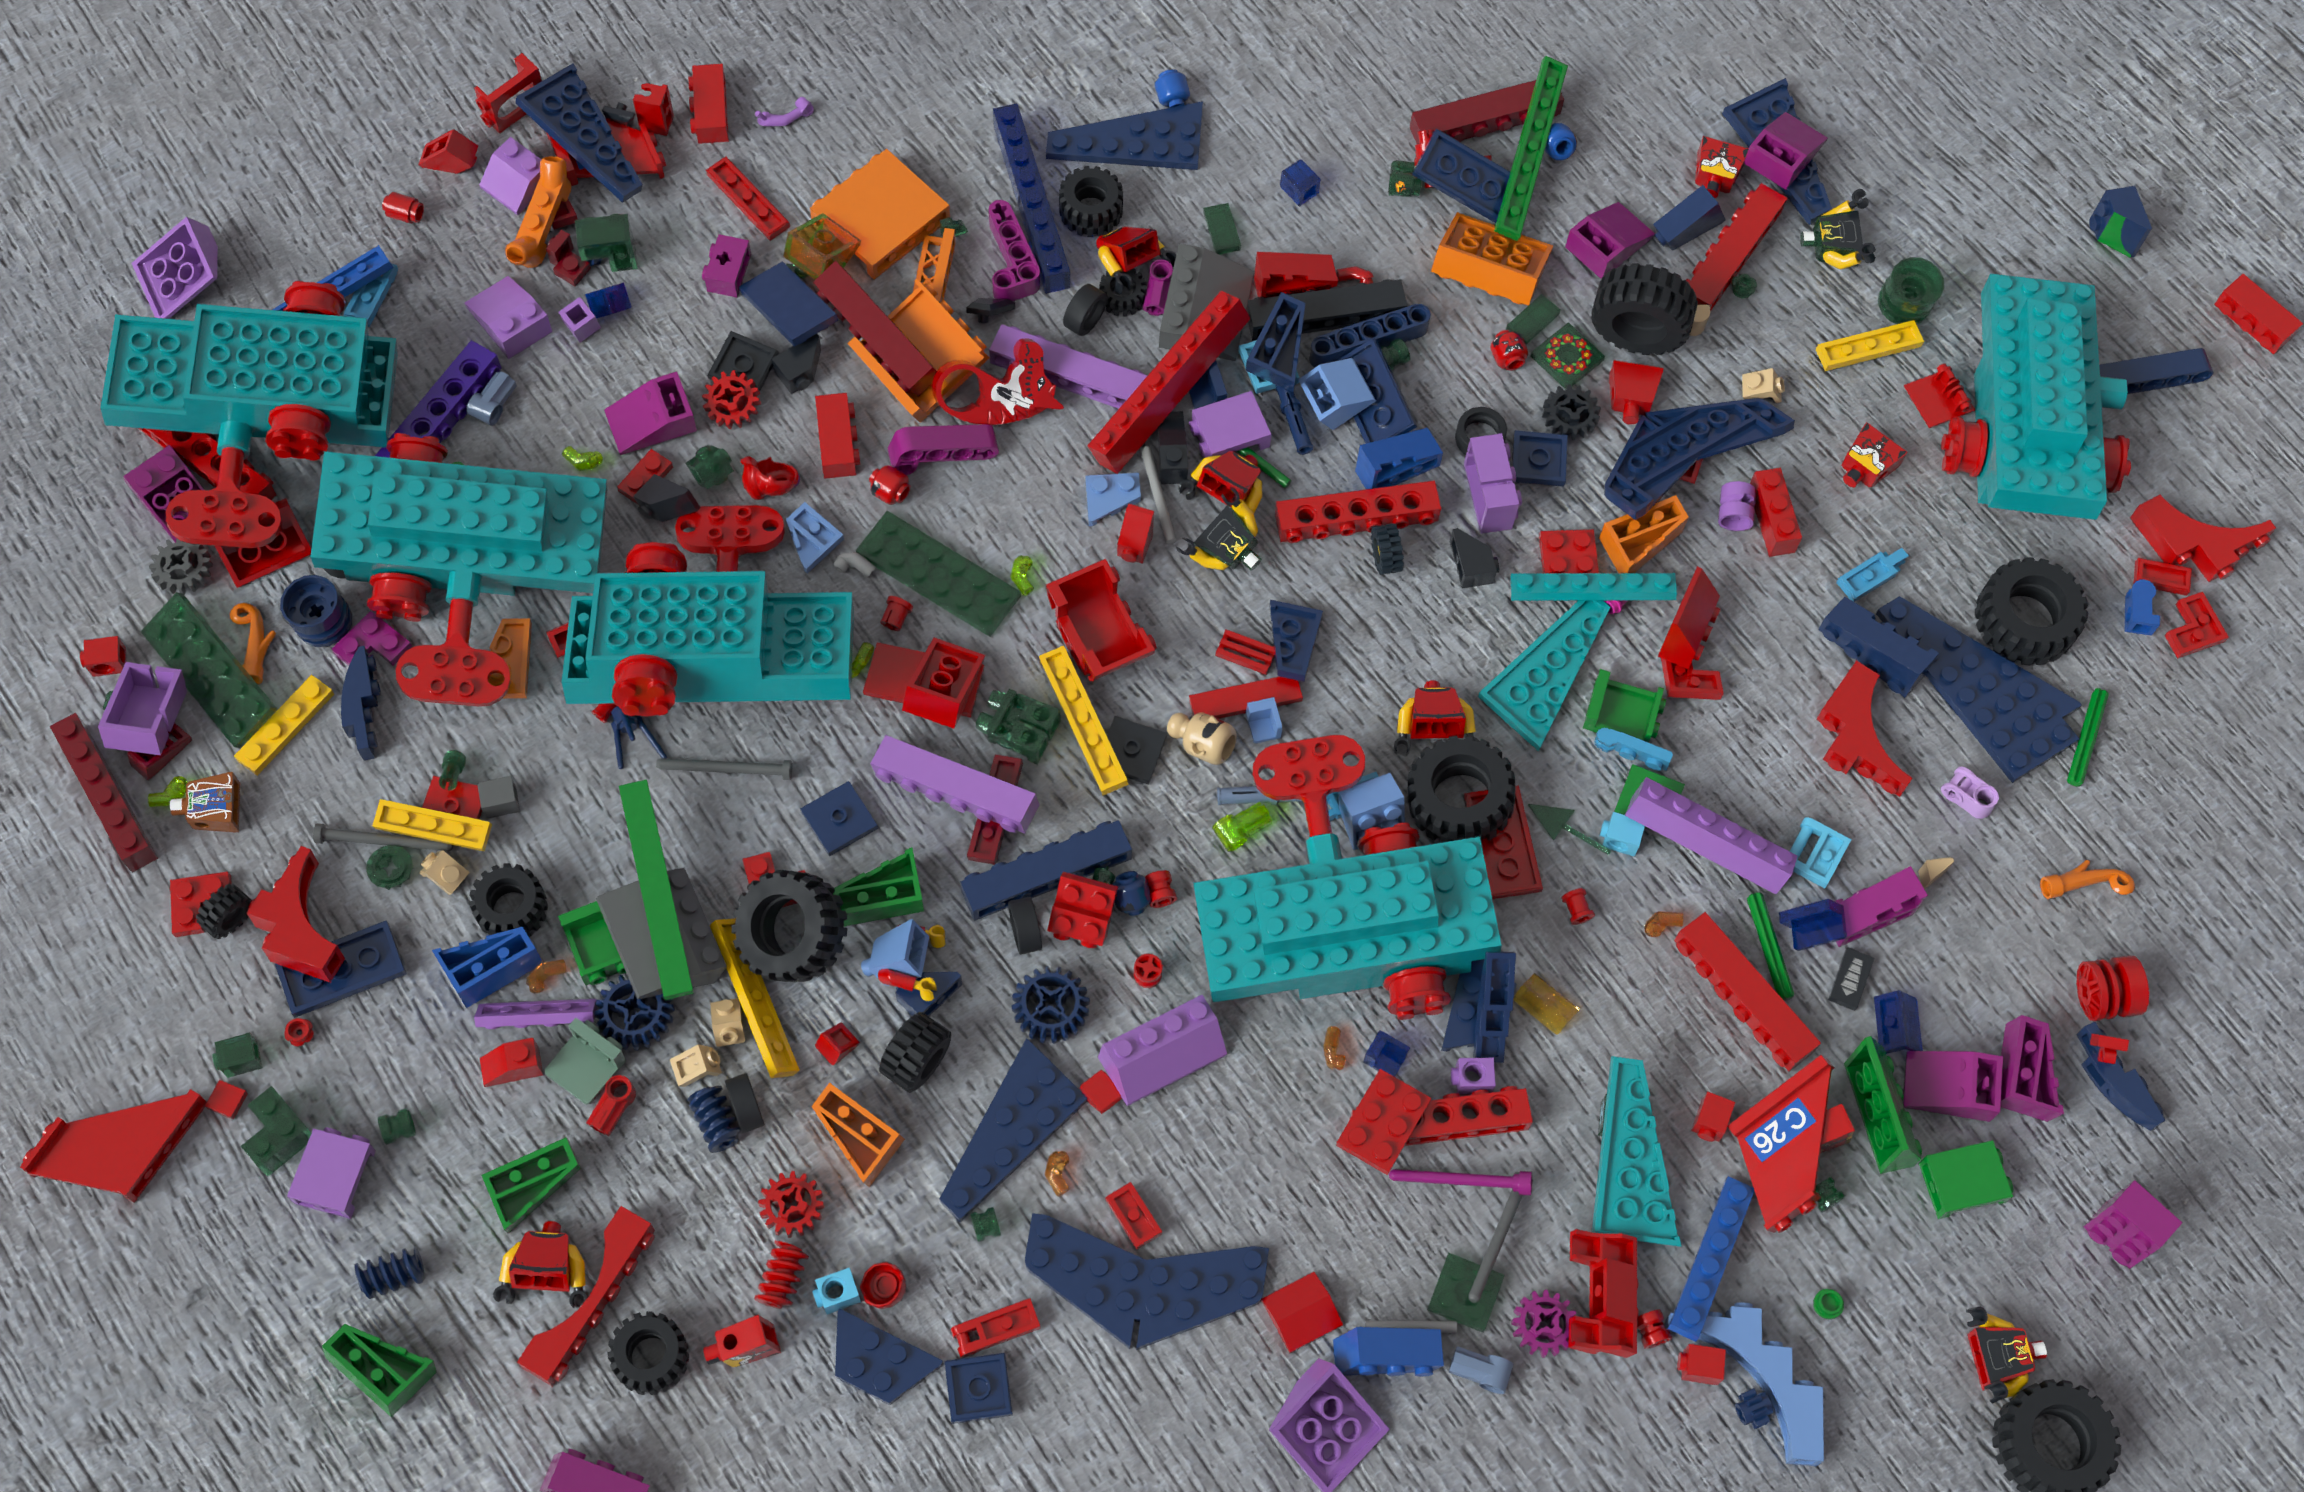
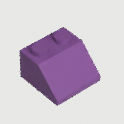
[479,137,542,215]

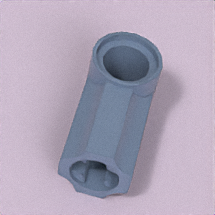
[466,371,517,426]
[1448,1346,1514,1394]

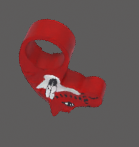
[932,338,1064,425]

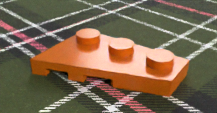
[488,618,532,699]

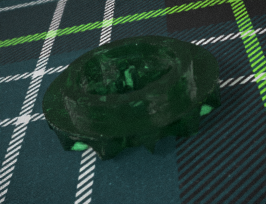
[366,845,414,890]

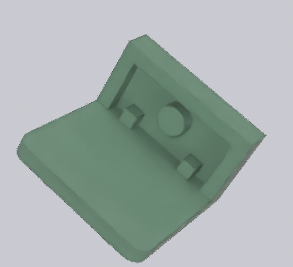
[545,1017,626,1105]

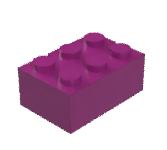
[2083,1180,2183,1269]

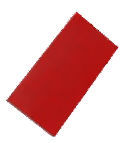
[863,642,984,718]
[1463,785,1543,899]

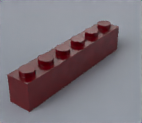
[1410,80,1565,145]
[813,261,937,397]
[50,713,158,873]

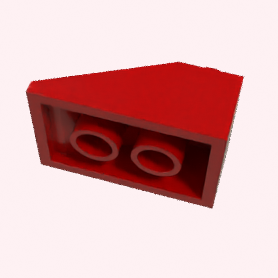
[902,637,985,728]

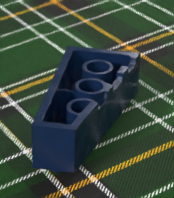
[1818,597,1939,698]

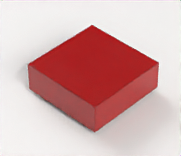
[205,1080,248,1120]

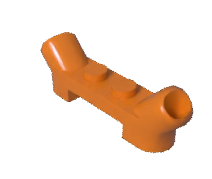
[505,156,572,268]

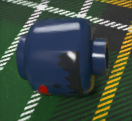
[1112,871,1151,916]

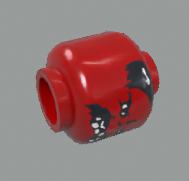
[1490,330,1529,371]

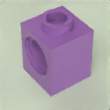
[1451,1058,1496,1095]

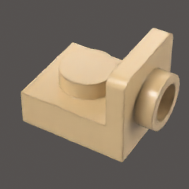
[670,1044,722,1087]

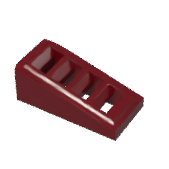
[127,722,192,780]

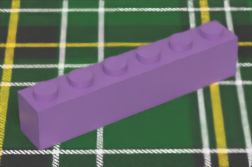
[989,324,1147,409]
[870,735,1040,834]
[1625,777,1798,894]

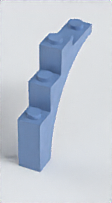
[1665,1302,1824,1466]

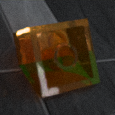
[783,213,861,280]

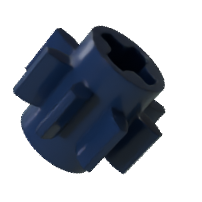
[1735,1388,1774,1429]

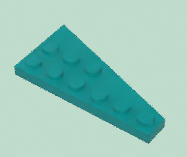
[1478,600,1610,752]
[1592,1056,1682,1247]

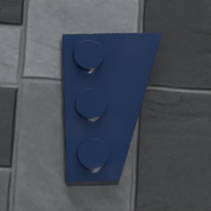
[1269,599,1323,682]

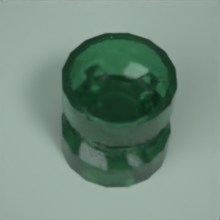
[1381,338,1411,370]
[378,1108,416,1145]

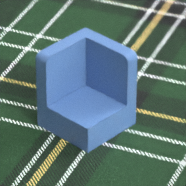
[1246,697,1282,743]

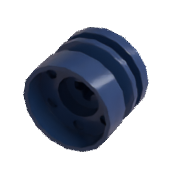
[280,575,352,647]

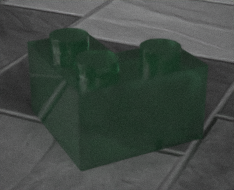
[575,214,638,272]
[241,1086,312,1177]

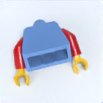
[861,919,946,1001]

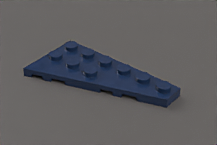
[515,63,643,203]
[1722,78,1832,225]
[1046,101,1203,170]
[939,1038,1087,1222]

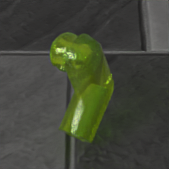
[562,446,603,471]
[852,642,874,679]
[148,776,188,807]

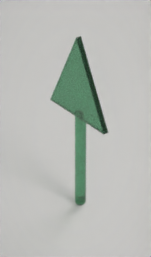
[1528,804,1611,855]

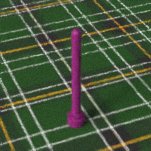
[1389,1169,1532,1196]

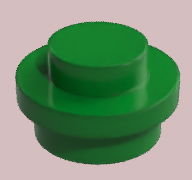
[1813,1289,1844,1320]

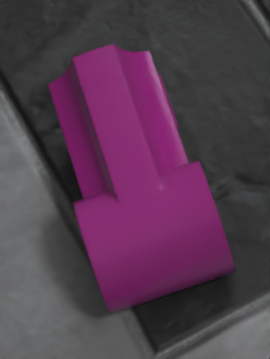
[1143,260,1173,316]

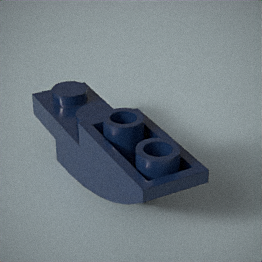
[341,646,381,761]
[2076,1022,2165,1131]

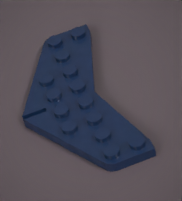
[1604,398,1795,520]
[1025,1213,1269,1350]

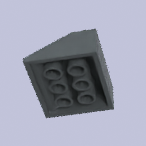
[1159,243,1254,361]
[596,868,727,999]

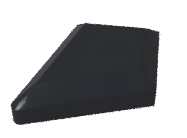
[602,102,635,127]
[966,298,1015,323]

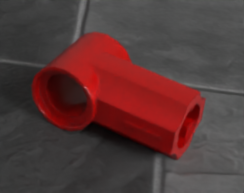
[586,1075,636,1136]

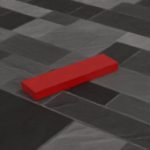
[706,156,790,241]
[1189,677,1303,719]

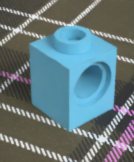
[1599,812,1645,857]
[812,1267,861,1314]

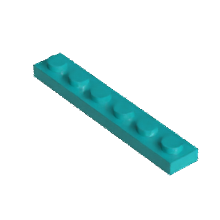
[1510,573,1677,601]

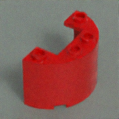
[1046,559,1157,681]

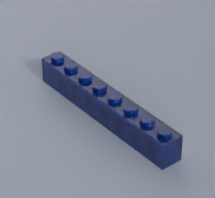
[993,103,1070,294]

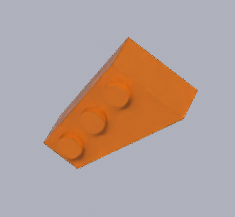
[1599,495,1689,573]

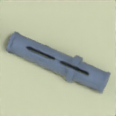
[1217,786,1302,805]

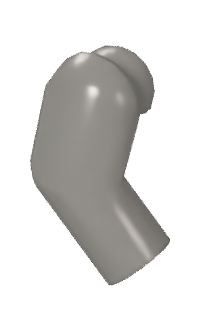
[834,552,875,577]

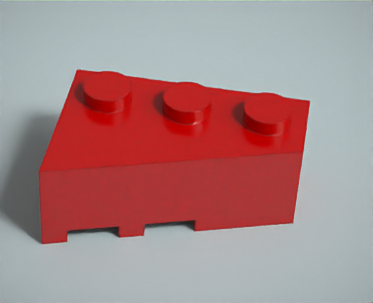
[1254,252,1338,298]

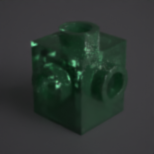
[685,445,734,489]

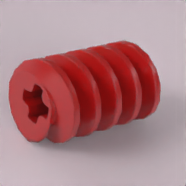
[754,1240,809,1309]

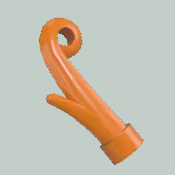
[229,603,276,685]
[2040,860,2135,899]

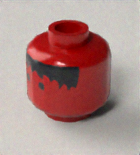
[869,465,911,505]

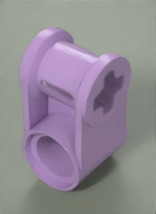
[1941,767,1999,819]

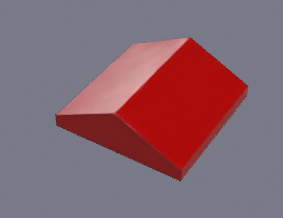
[1261,1272,1343,1353]

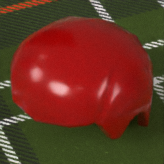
[860,1262,906,1309]

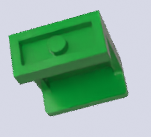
[1583,669,1667,743]
[558,901,626,986]
[1919,1140,2014,1219]

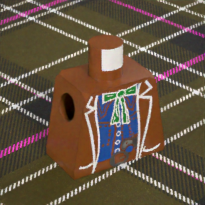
[170,772,240,833]

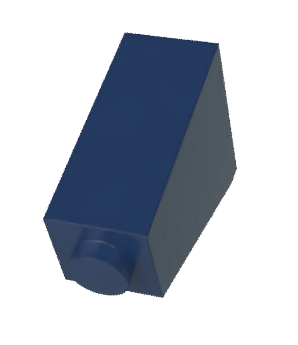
[1653,185,1726,251]

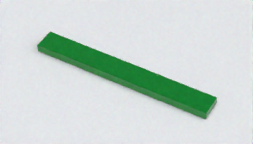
[1494,56,1568,241]
[619,779,694,1000]

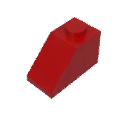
[418,129,479,174]
[1117,503,1154,564]
[480,1037,543,1087]

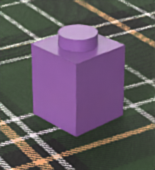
[558,297,601,343]

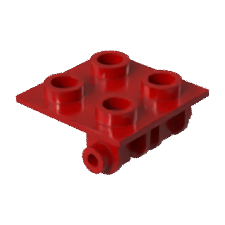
[1904,363,1975,428]

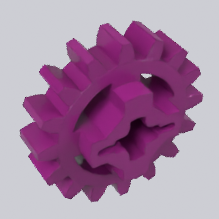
[1511,1290,1577,1358]

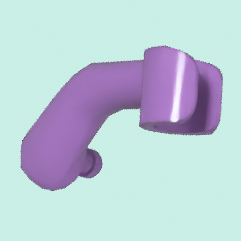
[755,97,814,126]

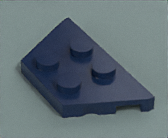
[1441,959,1517,1052]
[835,1309,943,1405]

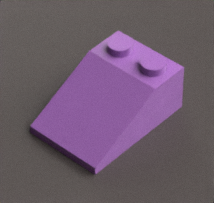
[464,276,553,359]

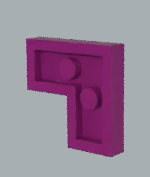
[331,611,412,666]

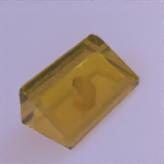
[1513,973,1580,1035]

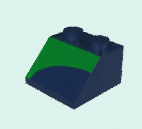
[2089,186,2152,258]

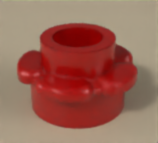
[284,1018,314,1047]

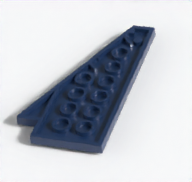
[1876,596,2082,783]

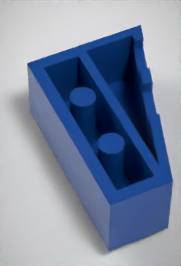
[1355,428,1443,489]
[432,927,543,1008]
[1333,1327,1444,1377]

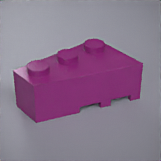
[1822,866,1928,947]
[2000,1015,2064,1122]
[540,1449,650,1492]

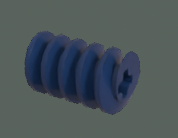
[687,1086,741,1153]
[354,1245,424,1299]

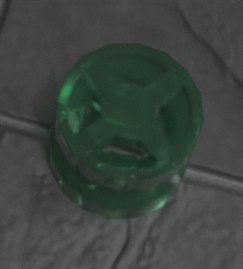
[1815,1176,1846,1213]
[970,1207,1001,1242]

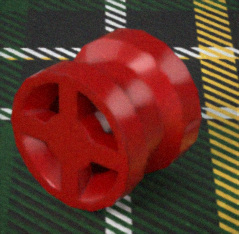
[1134,954,1163,988]

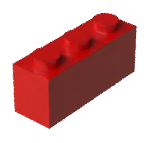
[688,64,729,144]
[2214,274,2304,354]
[815,393,860,479]
[1750,468,1802,557]

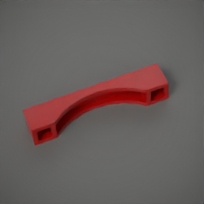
[517,1206,655,1387]

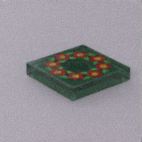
[1530,322,1605,389]

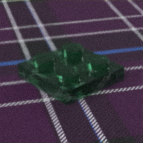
[1427,1252,1505,1333]

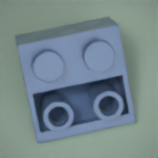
[1298,358,1376,430]
[1338,773,1405,850]

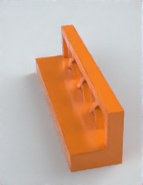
[913,228,956,303]

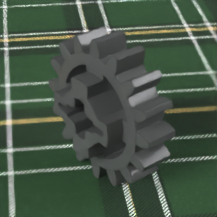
[149,539,213,595]

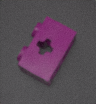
[702,234,751,298]

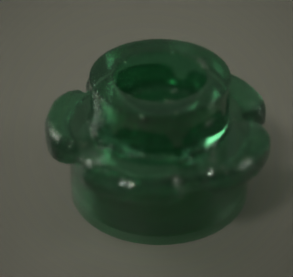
[1731,274,1757,298]

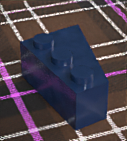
[1246,292,1305,393]

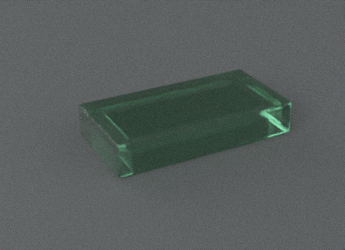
[1203,203,1241,254]
[1506,294,1561,344]

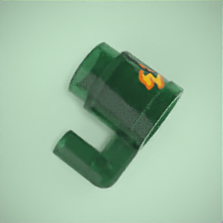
[1388,160,1422,197]

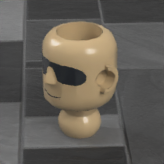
[1167,712,1237,765]

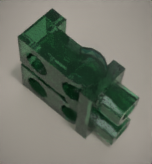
[976,689,1061,765]

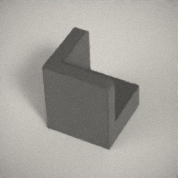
[477,776,520,819]

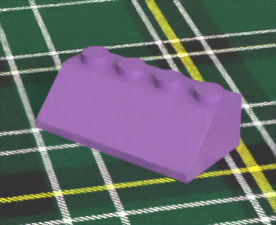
[1098,995,1227,1106]

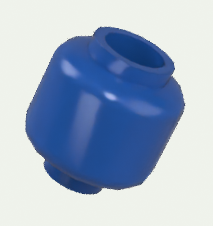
[1155,69,1190,108]
[1545,123,1577,160]

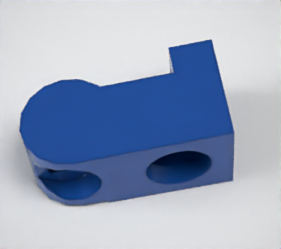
[2125,579,2160,636]

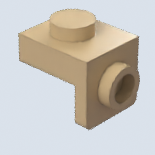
[1742,368,1785,403]
[419,850,470,895]
[710,998,745,1047]

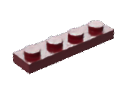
[967,754,1023,865]

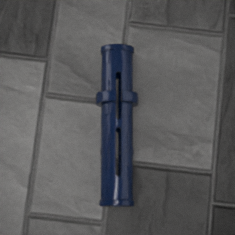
[1275,385,1313,455]

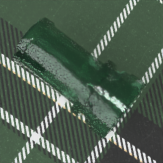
[439,750,466,790]

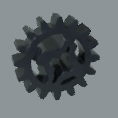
[1542,384,1601,440]

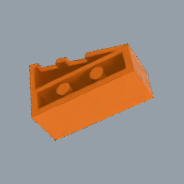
[811,1082,905,1187]

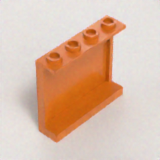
[810,149,950,280]
[847,278,990,423]

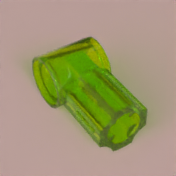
[1212,802,1273,852]

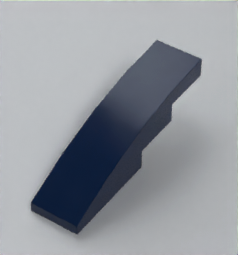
[1473,951,1516,1063]

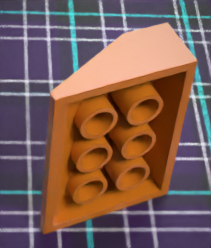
[1431,212,1553,306]

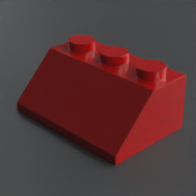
[215,498,311,588]
[1658,566,1721,669]

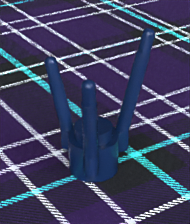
[611,706,667,769]

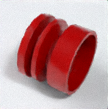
[2076,955,2149,1021]

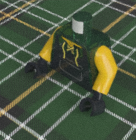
[1800,189,1876,270]
[1176,487,1262,571]

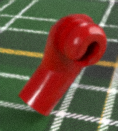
[1336,266,1374,284]

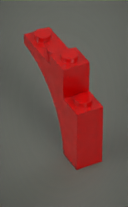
[2130,494,2276,582]
[1816,660,1912,797]
[247,846,345,983]

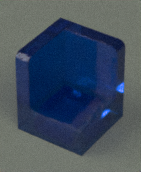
[1280,159,1321,207]
[585,282,631,319]
[1363,1030,1410,1077]

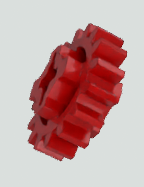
[702,370,761,429]
[758,1171,825,1238]

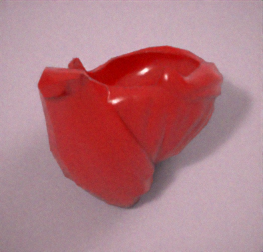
[741,456,800,500]

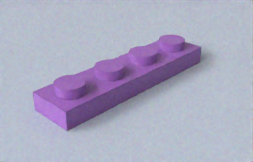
[474,999,597,1029]

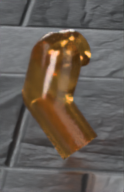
[1644,911,1683,937]
[526,959,566,994]
[1323,1026,1346,1070]
[1044,1151,1070,1197]

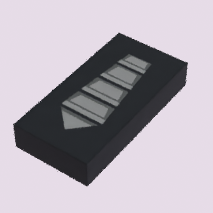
[1828,947,1875,1011]

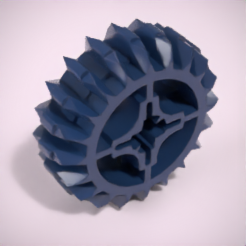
[1012,966,1090,1044]
[594,975,675,1051]

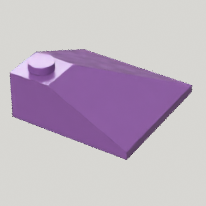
[132,217,218,319]
[1269,1358,1390,1492]

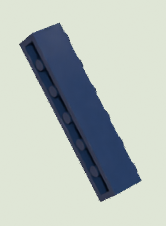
[960,820,1132,921]

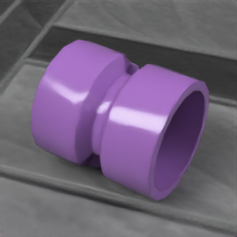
[1718,481,1756,531]

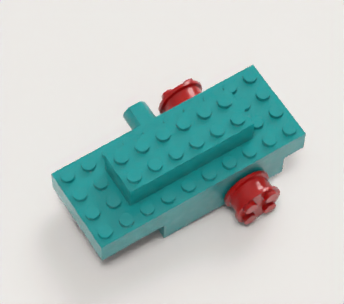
[1941,274,2131,520]

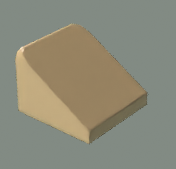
[1918,857,1954,889]

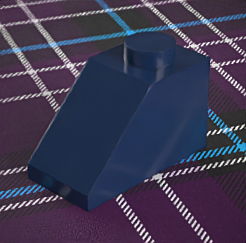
[895,972,962,1016]

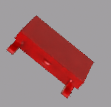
[633,83,674,136]

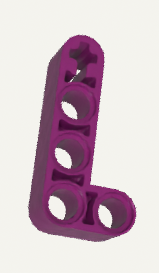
[988,200,1040,301]
[888,424,999,475]

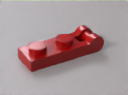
[950,1298,1041,1358]

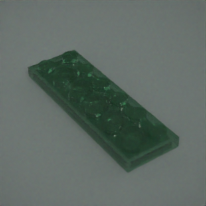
[856,511,1021,637]
[140,592,277,749]

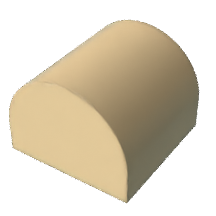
[1690,305,1710,336]

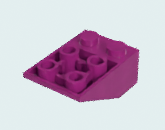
[1744,112,1828,190]
[1565,202,1655,279]
[604,371,697,455]
[123,445,204,543]
[1903,1051,2003,1122]

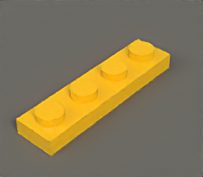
[1816,320,1924,371]
[234,674,335,776]
[372,799,492,852]

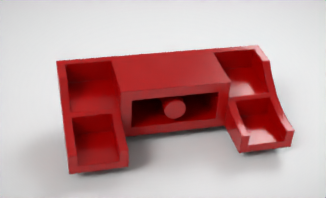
[1568,1229,1639,1358]

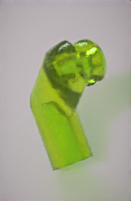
[1010,555,1034,596]

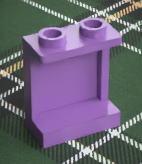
[1189,391,1272,458]
[287,1127,376,1219]

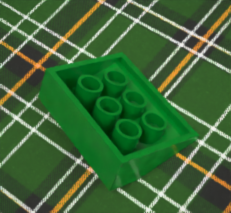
[1844,1036,1922,1174]

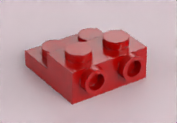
[1047,872,1118,948]

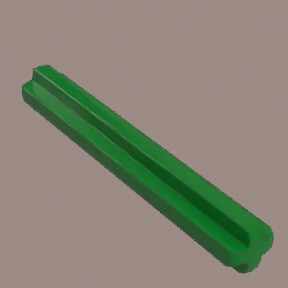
[2067,688,2109,787]
[1747,893,1794,1001]

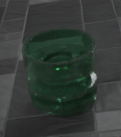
[1878,257,1944,324]

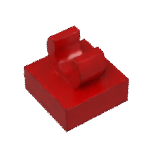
[2090,1034,2129,1064]

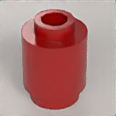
[382,192,424,224]

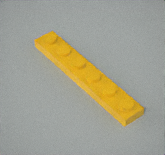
[1039,645,1129,796]
[709,918,800,1078]

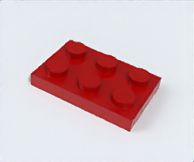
[1336,1069,1431,1175]

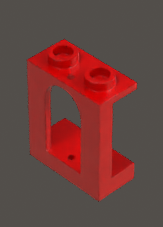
[474,53,542,133]

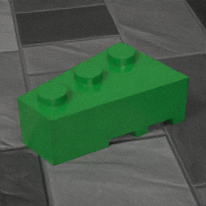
[833,847,924,927]
[481,1137,581,1234]
[322,1324,437,1417]

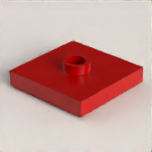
[422,776,482,819]

